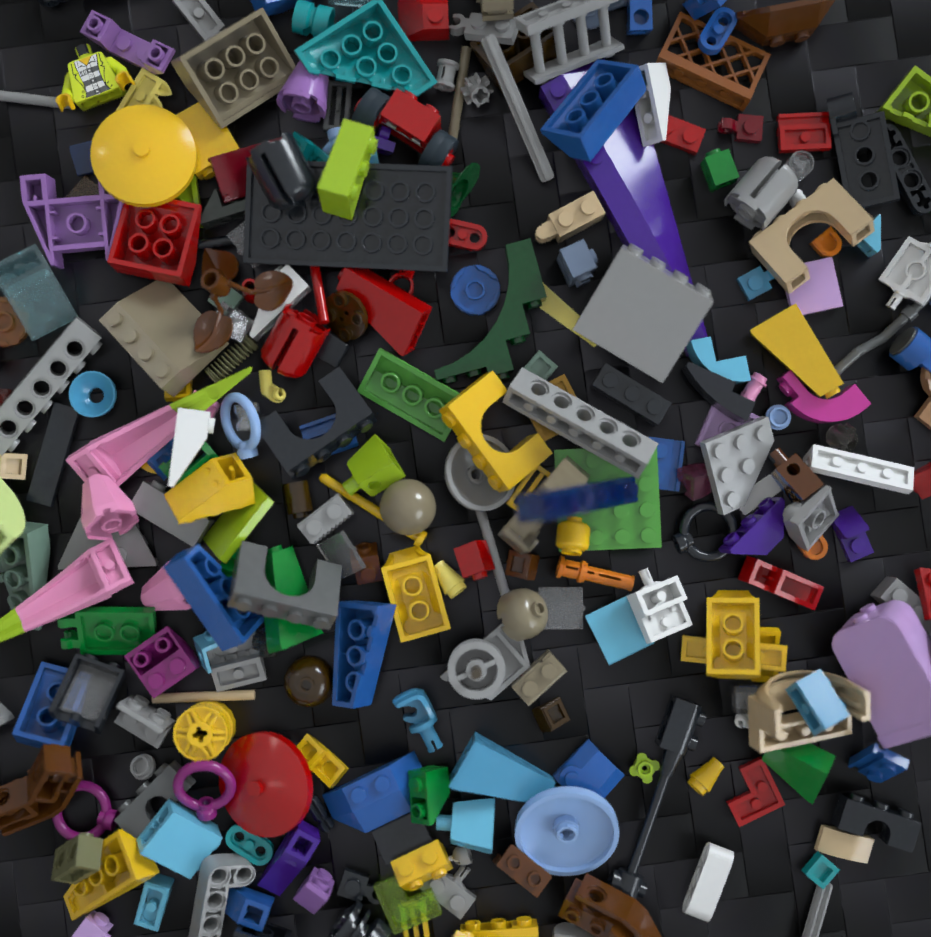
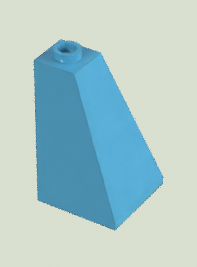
[449,732,556,802]

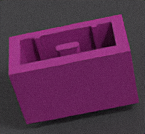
[124,626,202,699]

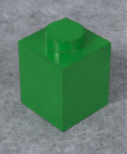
[700,148,739,192]

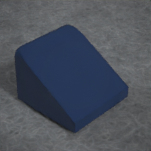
[69,141,94,177]

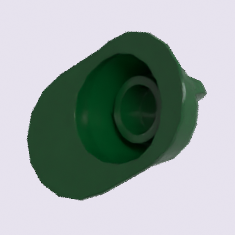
[451,162,480,217]

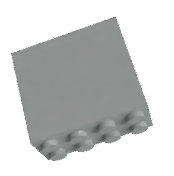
[573,243,714,383]

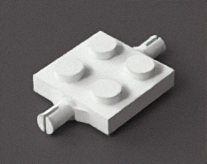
[879,236,931,311]

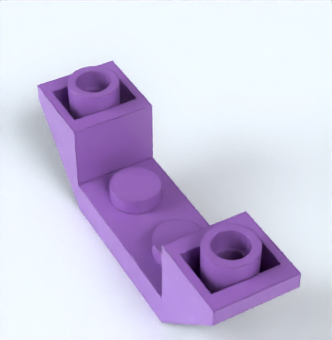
[80,10,176,75]

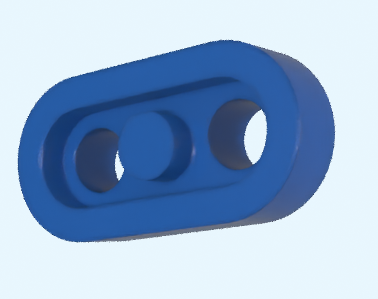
[698,7,737,55]

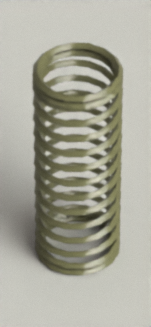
[204,333,259,383]

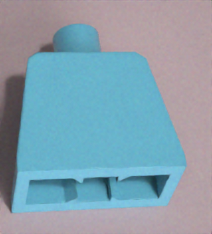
[436,798,496,854]

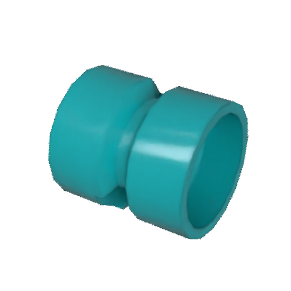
[292,0,335,38]

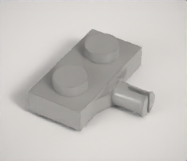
[420,865,476,920]

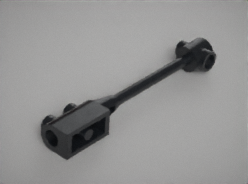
[607,694,706,899]

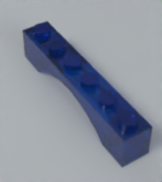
[515,476,638,523]

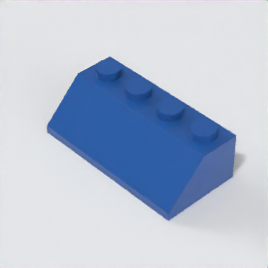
[540,59,647,162]

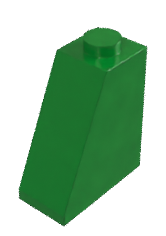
[762,743,836,804]

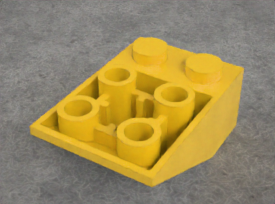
[164,453,255,524]

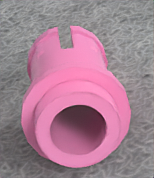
[740,372,768,401]

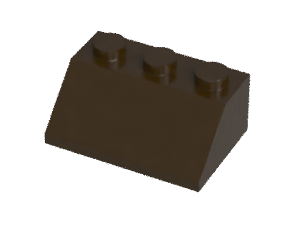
[470,1,557,93]

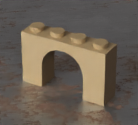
[749,178,875,294]

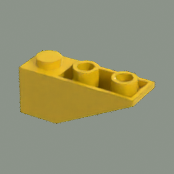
[460,916,539,937]

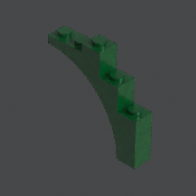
[434,238,547,385]

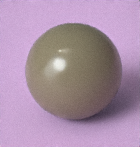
[380,479,436,535]

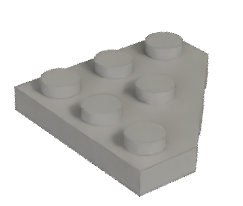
[700,416,774,515]

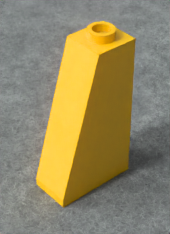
[750,303,844,399]

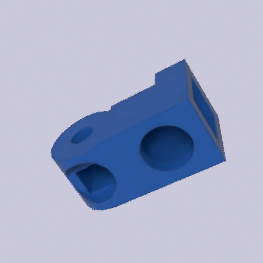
[626,0,653,35]

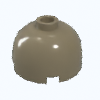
[497,588,548,641]

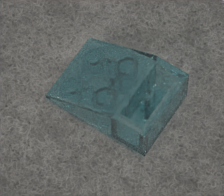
[0,244,78,341]

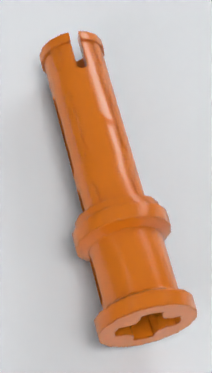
[555,555,635,592]

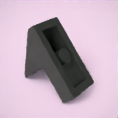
[200,188,245,229]

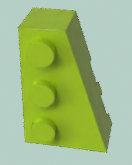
[317,119,378,220]

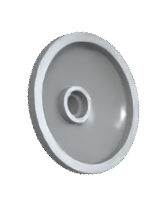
[445,434,515,511]

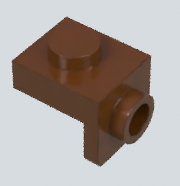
[352,542,383,585]

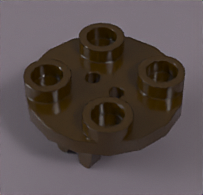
[326,290,368,342]

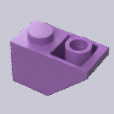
[293,866,335,914]

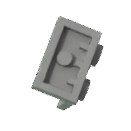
[114,694,176,749]

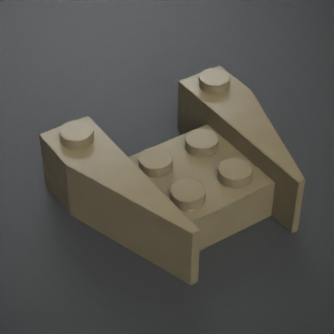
[498,455,591,555]

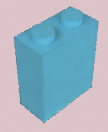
[136,799,223,879]

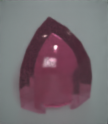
[677,463,712,501]

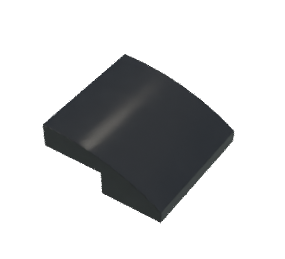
[371,812,433,866]

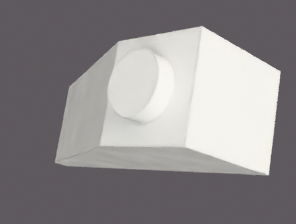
[635,63,671,147]
[249,265,311,341]
[168,408,215,487]

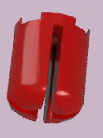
[261,304,331,378]

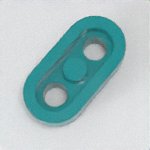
[225,823,274,866]

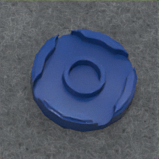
[450,265,500,316]

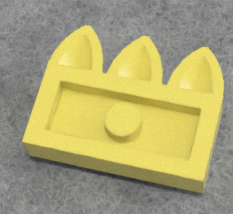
[116,68,172,111]

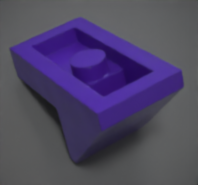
[831,506,874,562]

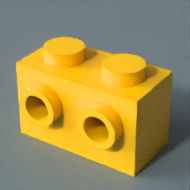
[390,839,453,891]

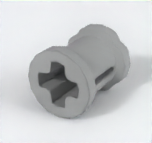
[433,58,460,92]

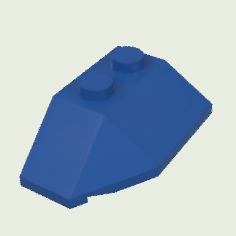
[322,750,422,833]

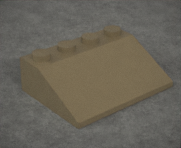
[170,7,296,129]
[99,280,229,397]

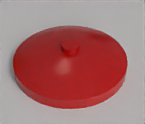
[219,731,313,837]

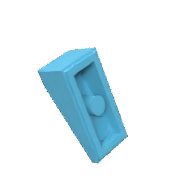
[134,873,175,932]

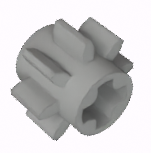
[460,72,494,107]

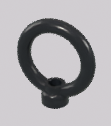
[672,501,738,562]

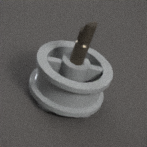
[448,638,505,699]

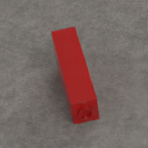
[336,267,433,356]

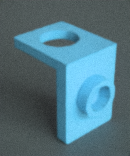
[193,630,219,674]

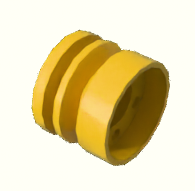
[173,701,236,761]

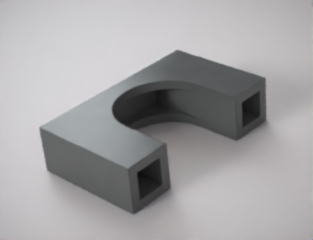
[227,541,342,630]

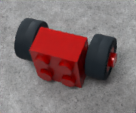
[351,87,459,166]

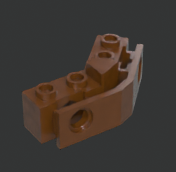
[0,744,83,837]
[558,873,662,937]

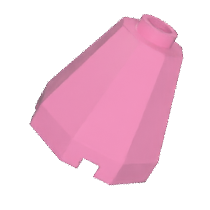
[81,474,139,540]
[140,561,191,611]

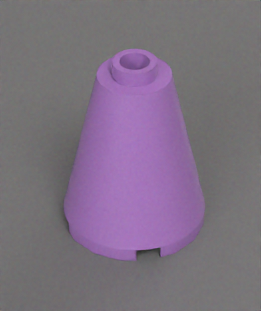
[276,60,329,123]

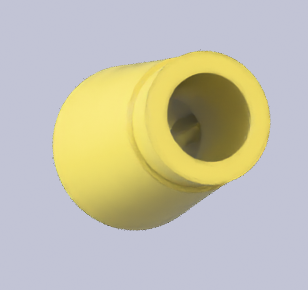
[434,560,467,599]

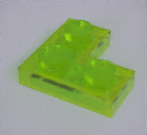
[373,875,442,935]

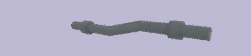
[808,297,931,397]

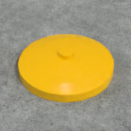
[90,104,197,207]

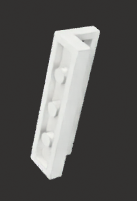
[803,444,914,494]

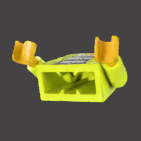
[56,44,135,112]

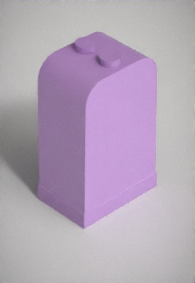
[832,600,931,749]

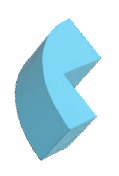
[686,336,751,384]

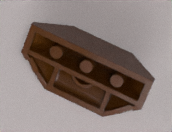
[734,0,835,47]

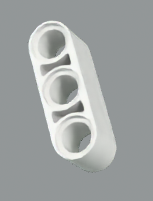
[682,842,734,922]

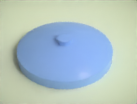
[515,786,619,876]

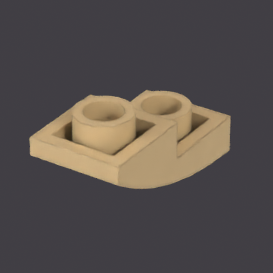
[814,825,875,863]

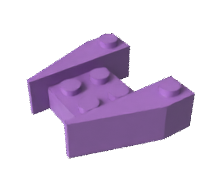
[20,174,124,269]

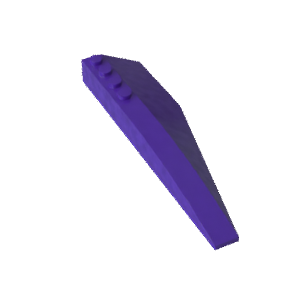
[539,59,708,357]

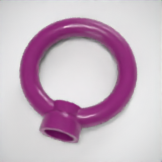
[173,760,236,821]
[52,780,120,840]

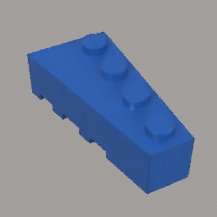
[332,600,397,709]

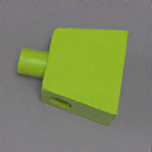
[342,434,406,496]

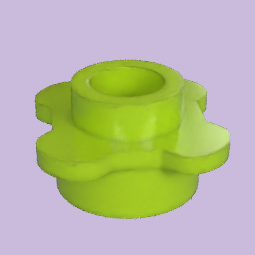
[629,753,660,784]

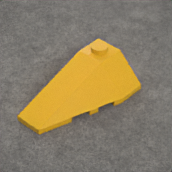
[63,829,160,921]

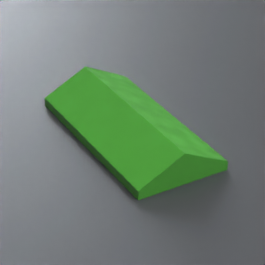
[357,348,459,442]

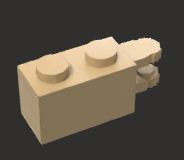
[534,190,605,244]

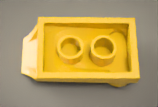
[381,546,451,643]
[706,590,760,679]

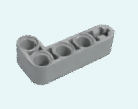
[188,853,256,937]

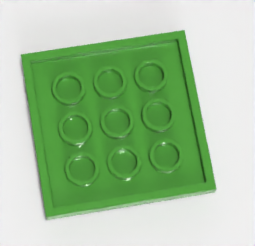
[554,447,662,552]

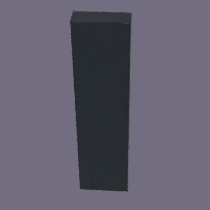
[26,402,80,507]

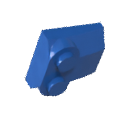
[553,739,625,798]

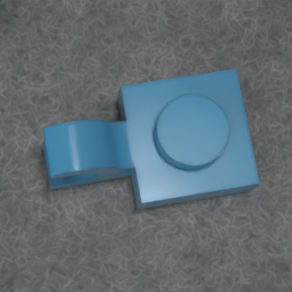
[736,266,775,301]

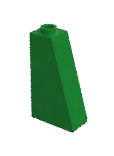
[264,545,323,654]

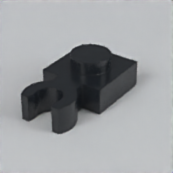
[337,867,385,904]

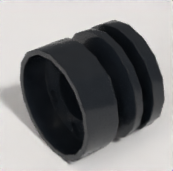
[327,900,392,937]

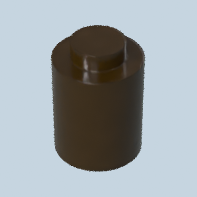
[283,480,313,519]

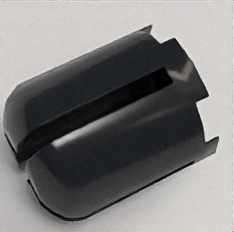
[245,132,317,210]

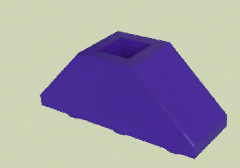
[719,497,785,555]

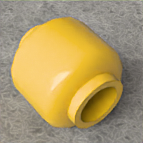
[555,516,591,556]

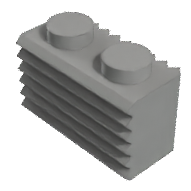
[297,493,354,544]

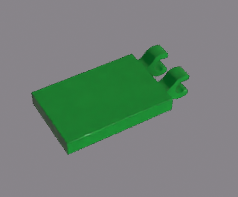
[57,606,158,655]

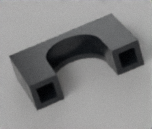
[260,367,377,480]

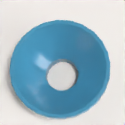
[69,371,117,418]

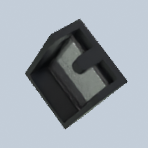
[48,653,126,735]

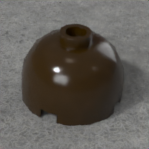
[284,655,333,707]

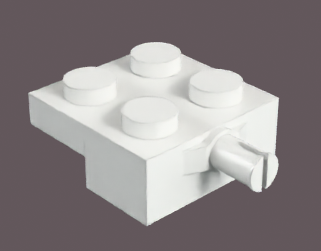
[627,568,693,644]

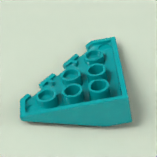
[294,0,437,97]

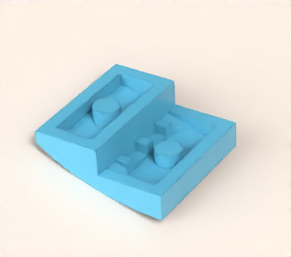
[585,594,655,665]

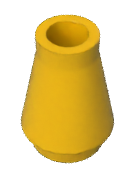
[687,757,725,796]

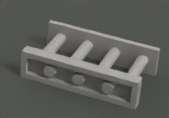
[515,0,624,85]

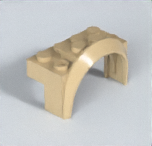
[748,670,871,753]

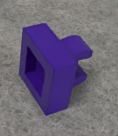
[375,125,396,156]

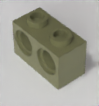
[51,833,103,885]

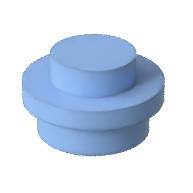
[765,405,791,430]

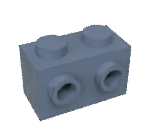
[556,239,598,288]

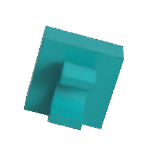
[801,851,840,890]

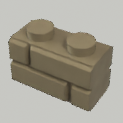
[511,649,567,706]

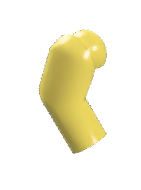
[259,370,286,403]

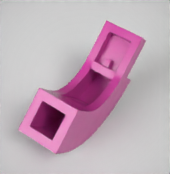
[777,370,871,423]

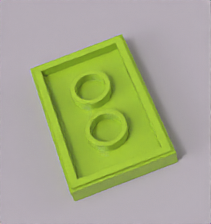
[203,482,274,564]

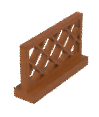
[656,12,771,111]

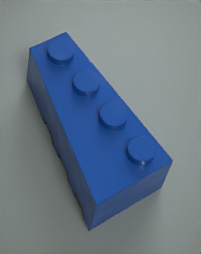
[163,544,264,651]

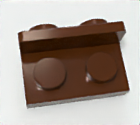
[492,844,552,898]

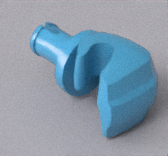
[392,688,443,753]

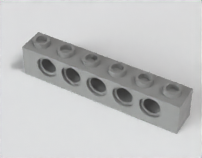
[0,316,102,455]
[502,367,659,479]

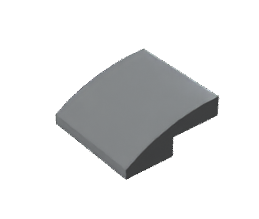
[207,631,267,692]

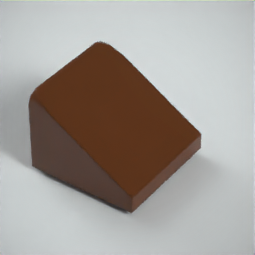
[505,550,539,581]

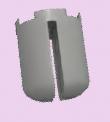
[724,156,798,231]

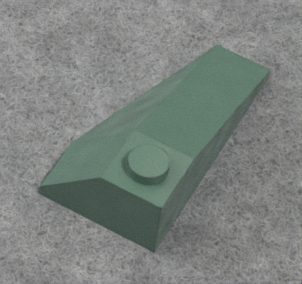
[0,522,50,631]

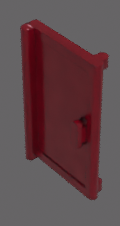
[208,137,282,203]

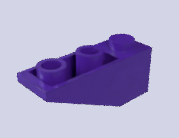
[257,820,320,896]

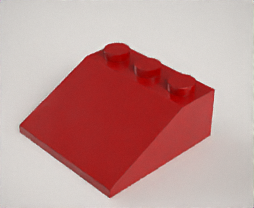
[107,199,202,287]

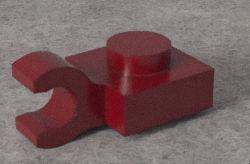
[717,114,764,144]

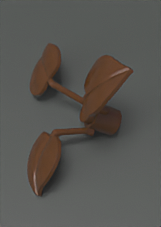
[194,248,293,353]

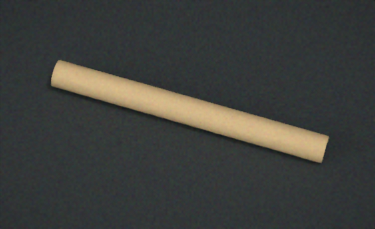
[152,689,255,704]

